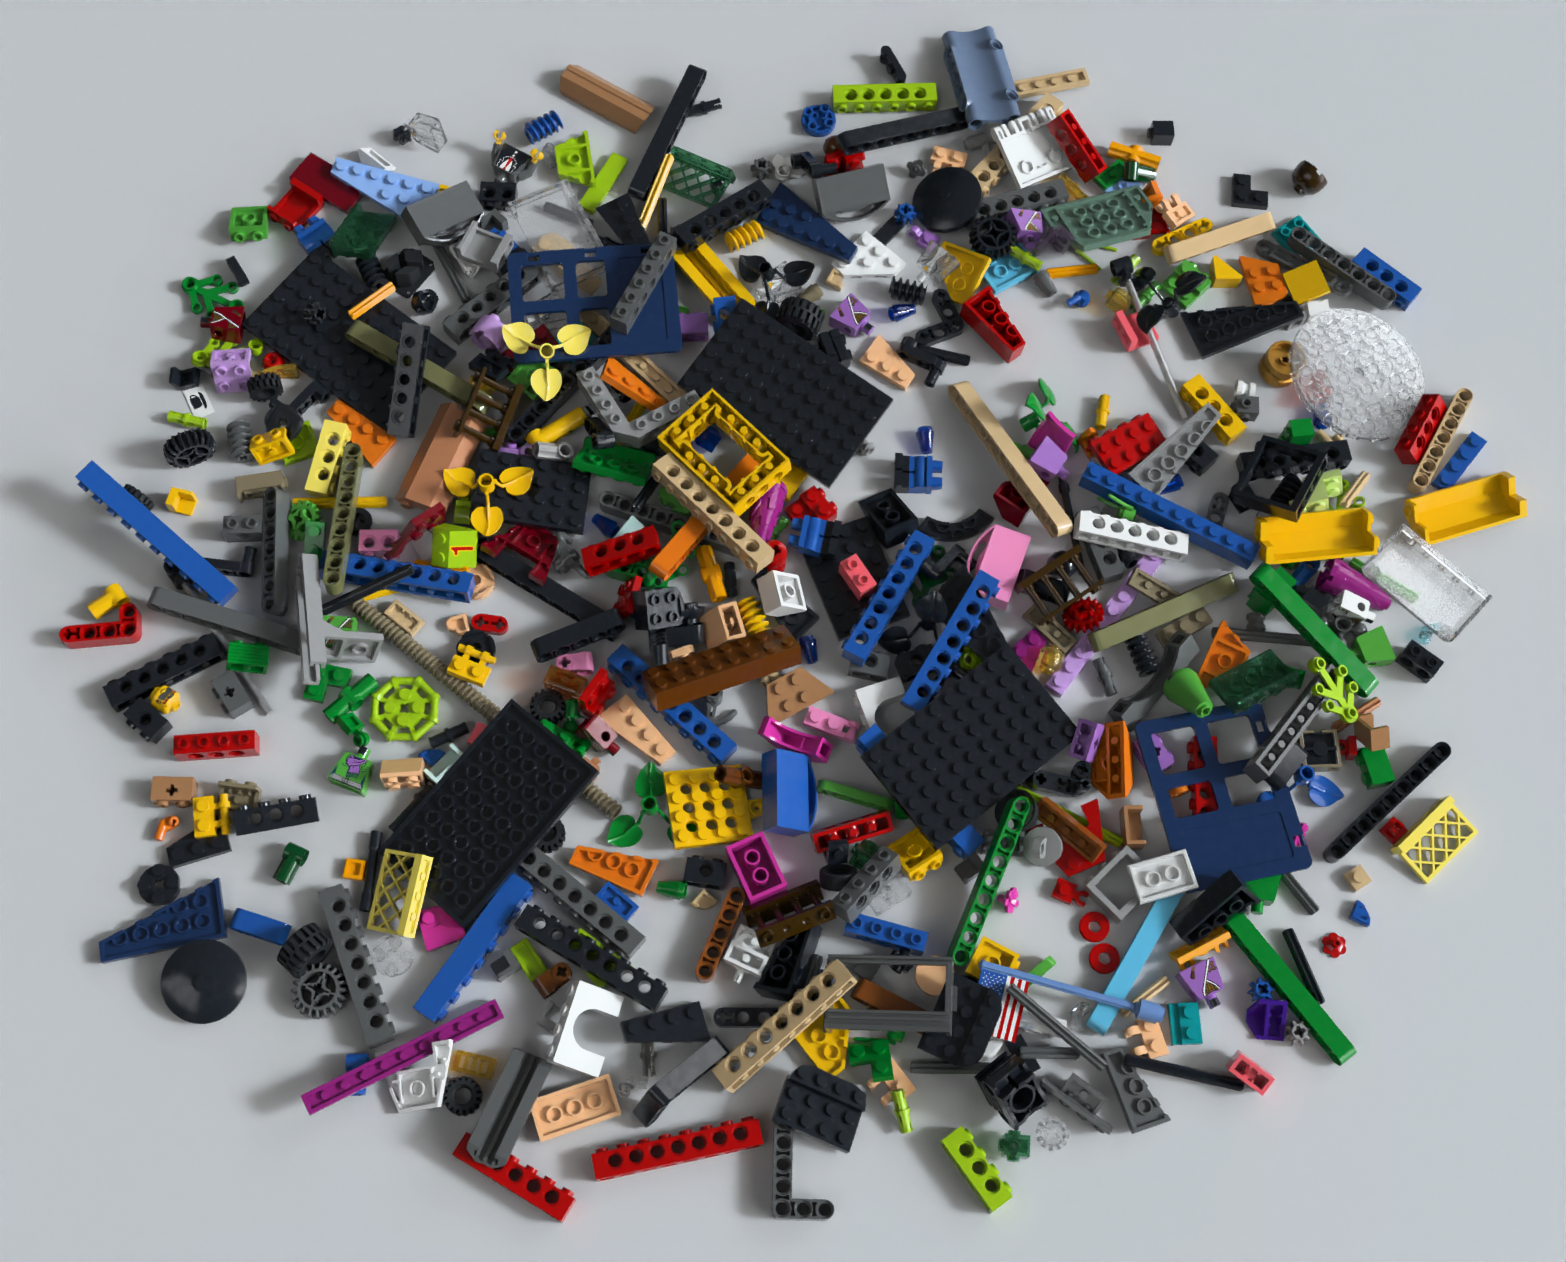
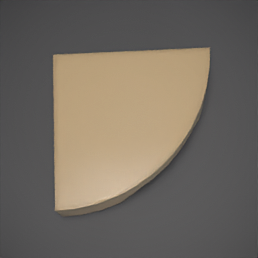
[825,268,843,292]
[690,889,719,910]

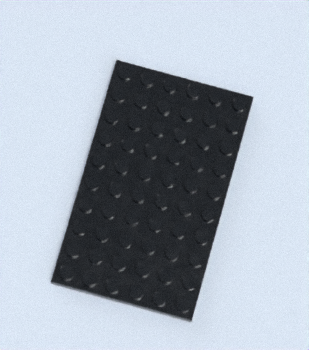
[242,249,457,432]
[677,298,893,489]
[860,643,1077,851]
[378,699,600,928]

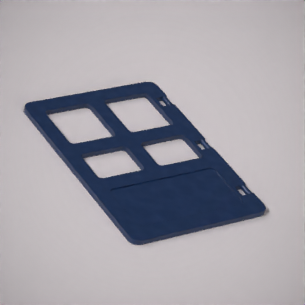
[507,243,683,365]
[1134,700,1312,894]

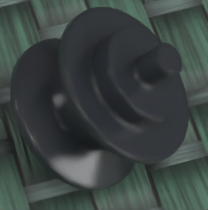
[393,125,412,145]

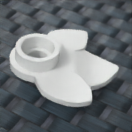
[772,154,805,182]

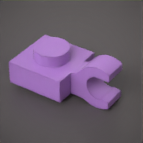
[908,224,941,254]
[499,443,534,457]

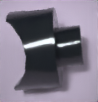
[411,289,439,316]

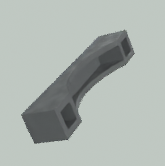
[1108,631,1200,732]

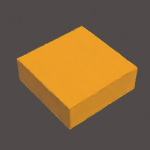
[342,858,367,882]

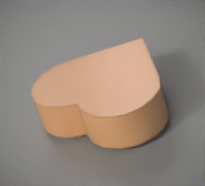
[446,613,470,637]

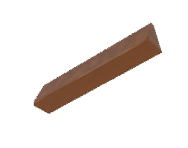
[1031,797,1107,863]

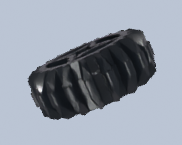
[969,214,1017,261]
[163,428,216,469]

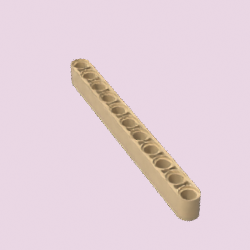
[948,381,1073,538]

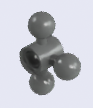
[1319,615,1367,646]

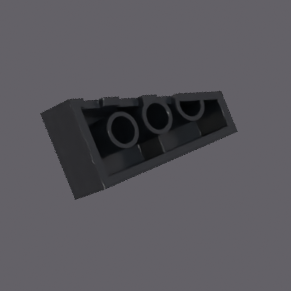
[596,193,651,253]
[1169,869,1261,946]
[753,925,823,1002]

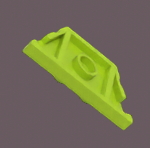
[554,130,596,188]

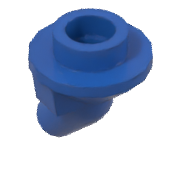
[1066,290,1090,308]

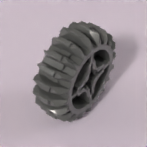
[291,963,349,1020]

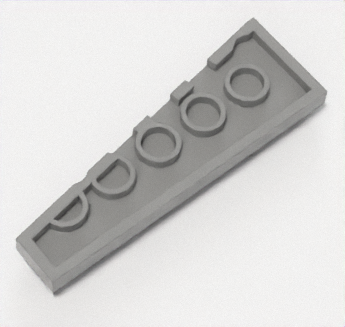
[1128,402,1221,495]

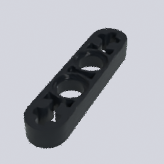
[713,1007,787,1028]

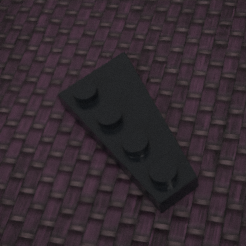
[620,1001,711,1044]

